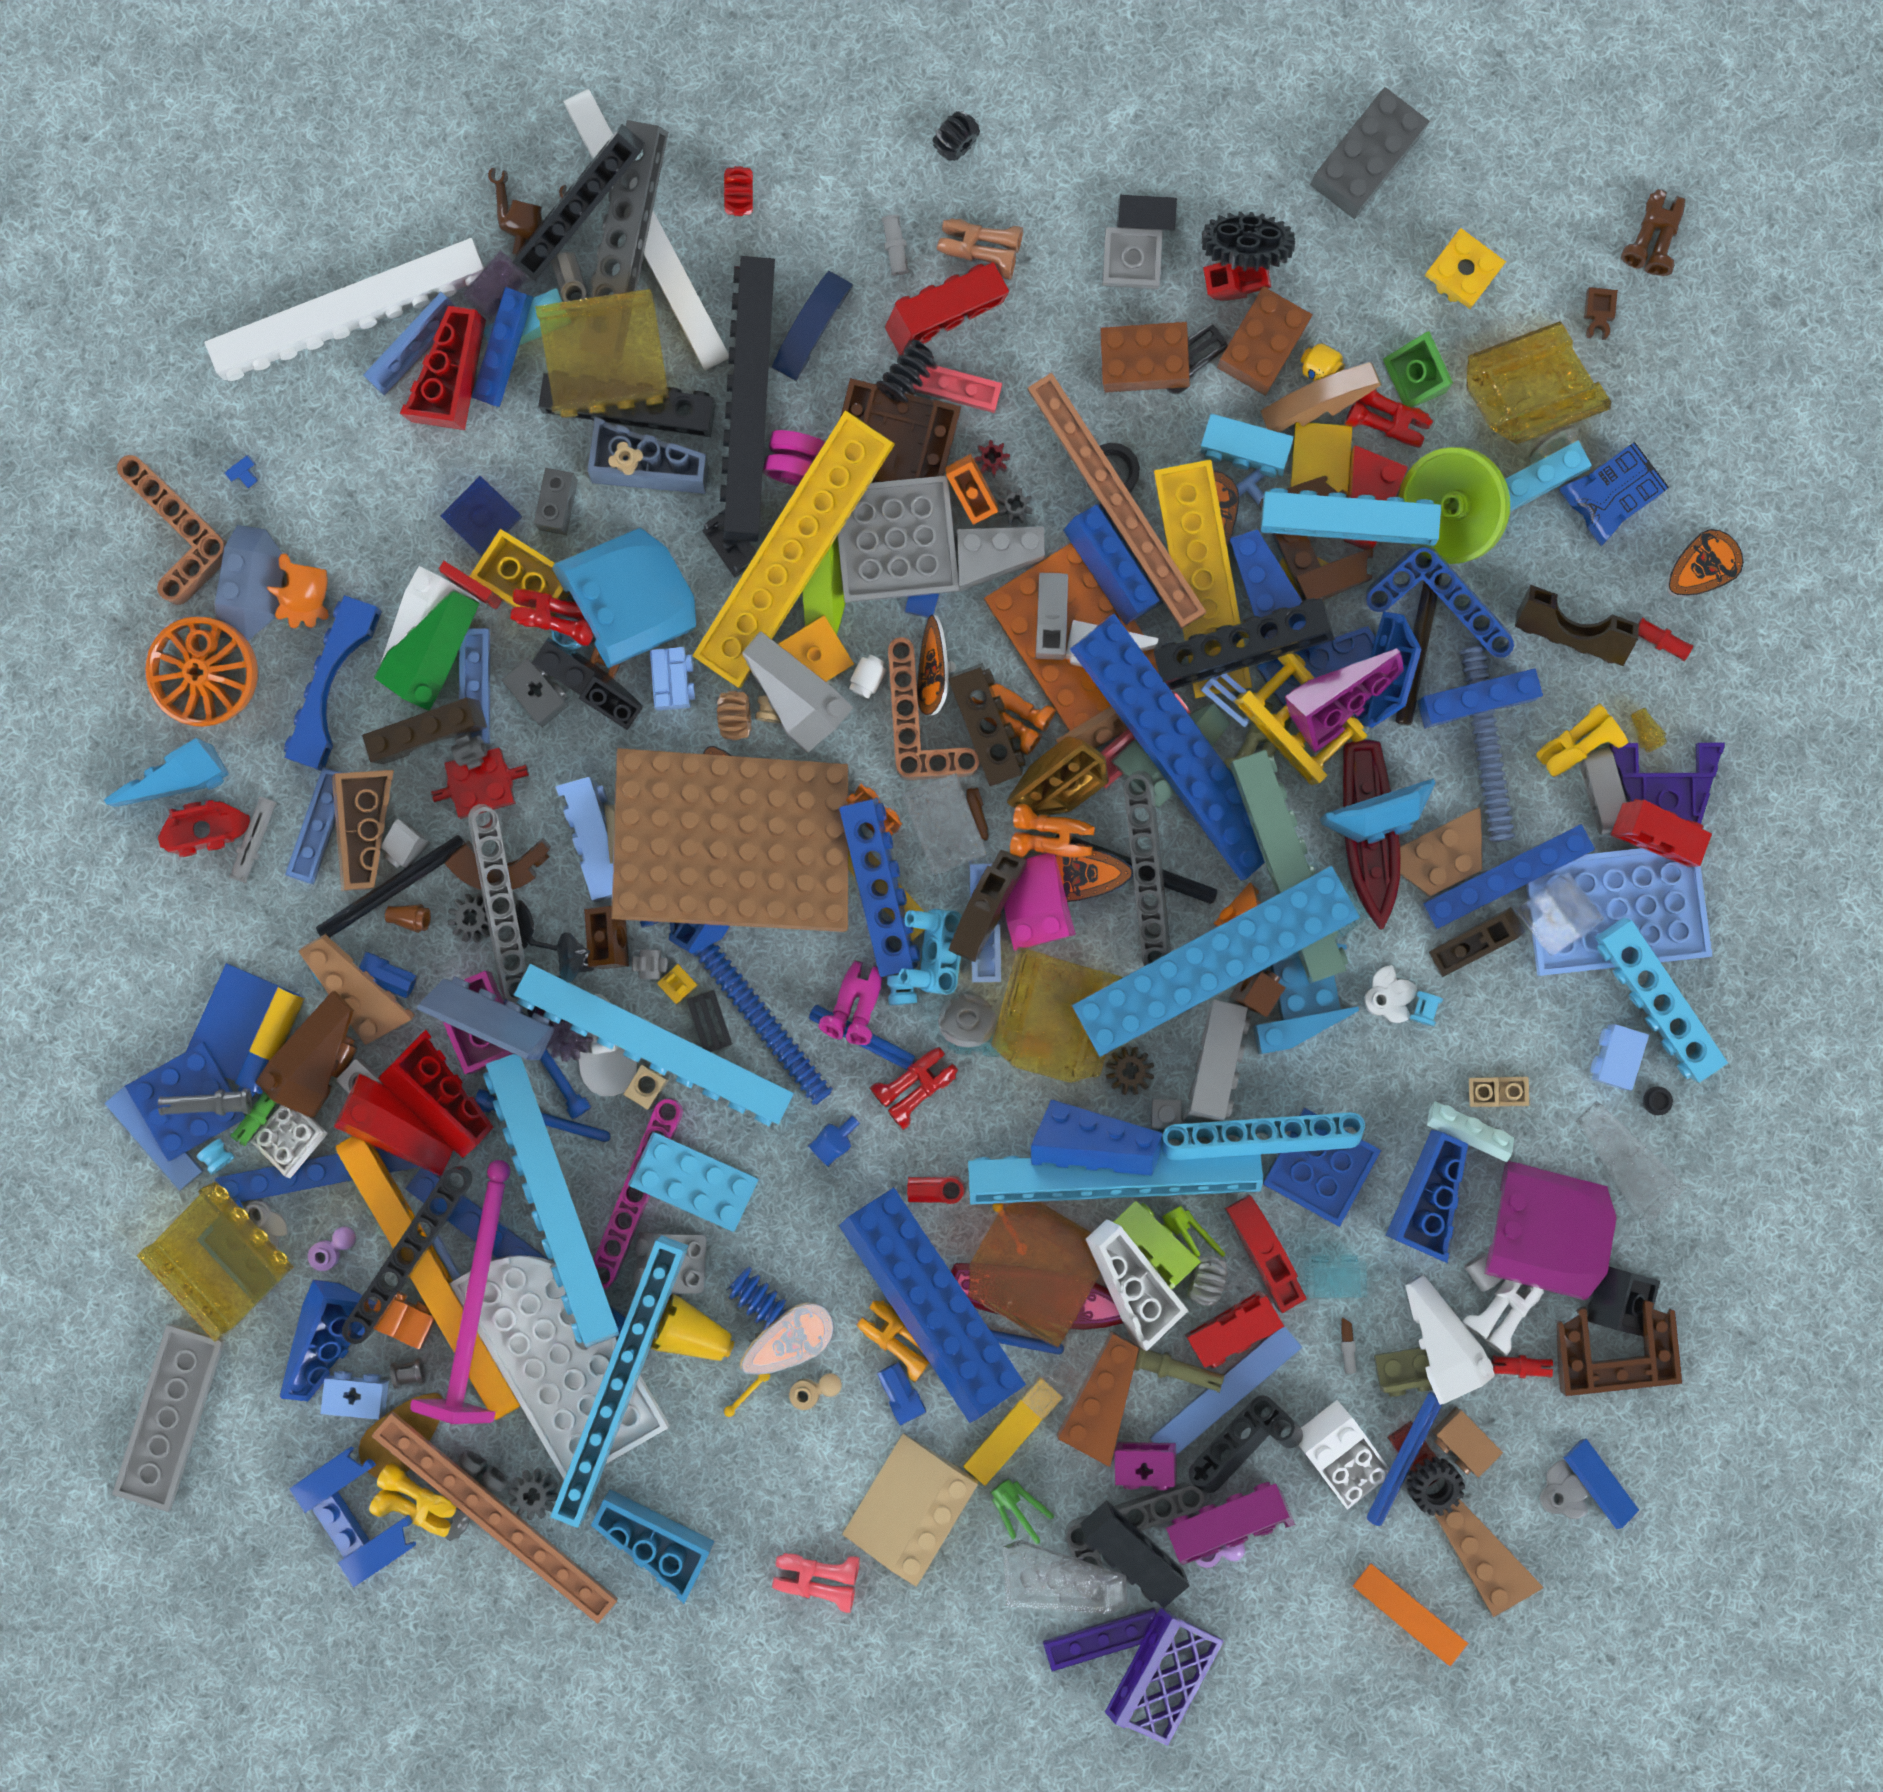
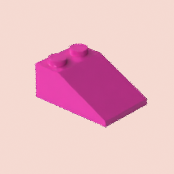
[1004,853,1076,950]

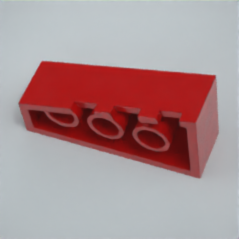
[885,262,1010,355]

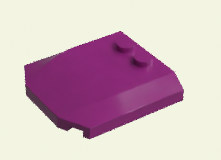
[1484,1161,1617,1300]

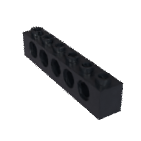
[512,124,645,281]
[538,370,716,437]
[1153,598,1335,690]

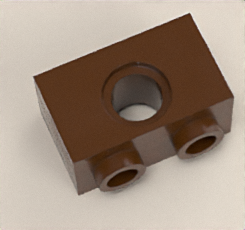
[584,906,629,970]
[1229,969,1286,1017]

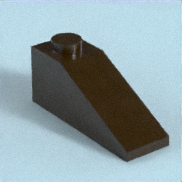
[1429,907,1525,977]

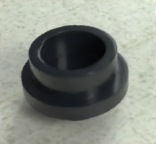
[1643,1086,1673,1116]

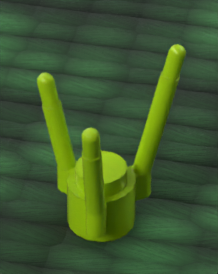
[1162,1206,1225,1257]

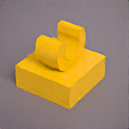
[657,964,698,1005]

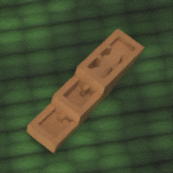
[1261,362,1382,432]

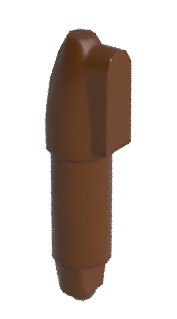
[966,788,989,841]

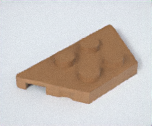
[1400,807,1482,896]

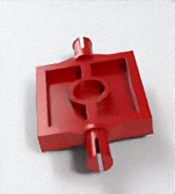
[431,747,529,819]

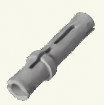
[229,796,277,883]

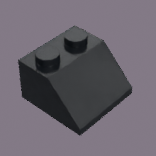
[1587,1266,1661,1337]

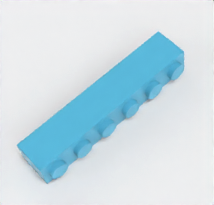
[1260,488,1441,546]

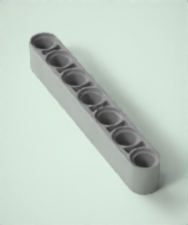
[468,804,527,1004]

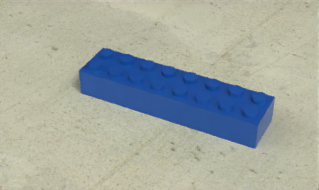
[838,1187,1026,1423]

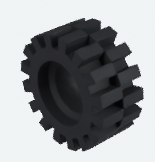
[1406,1457,1465,1516]

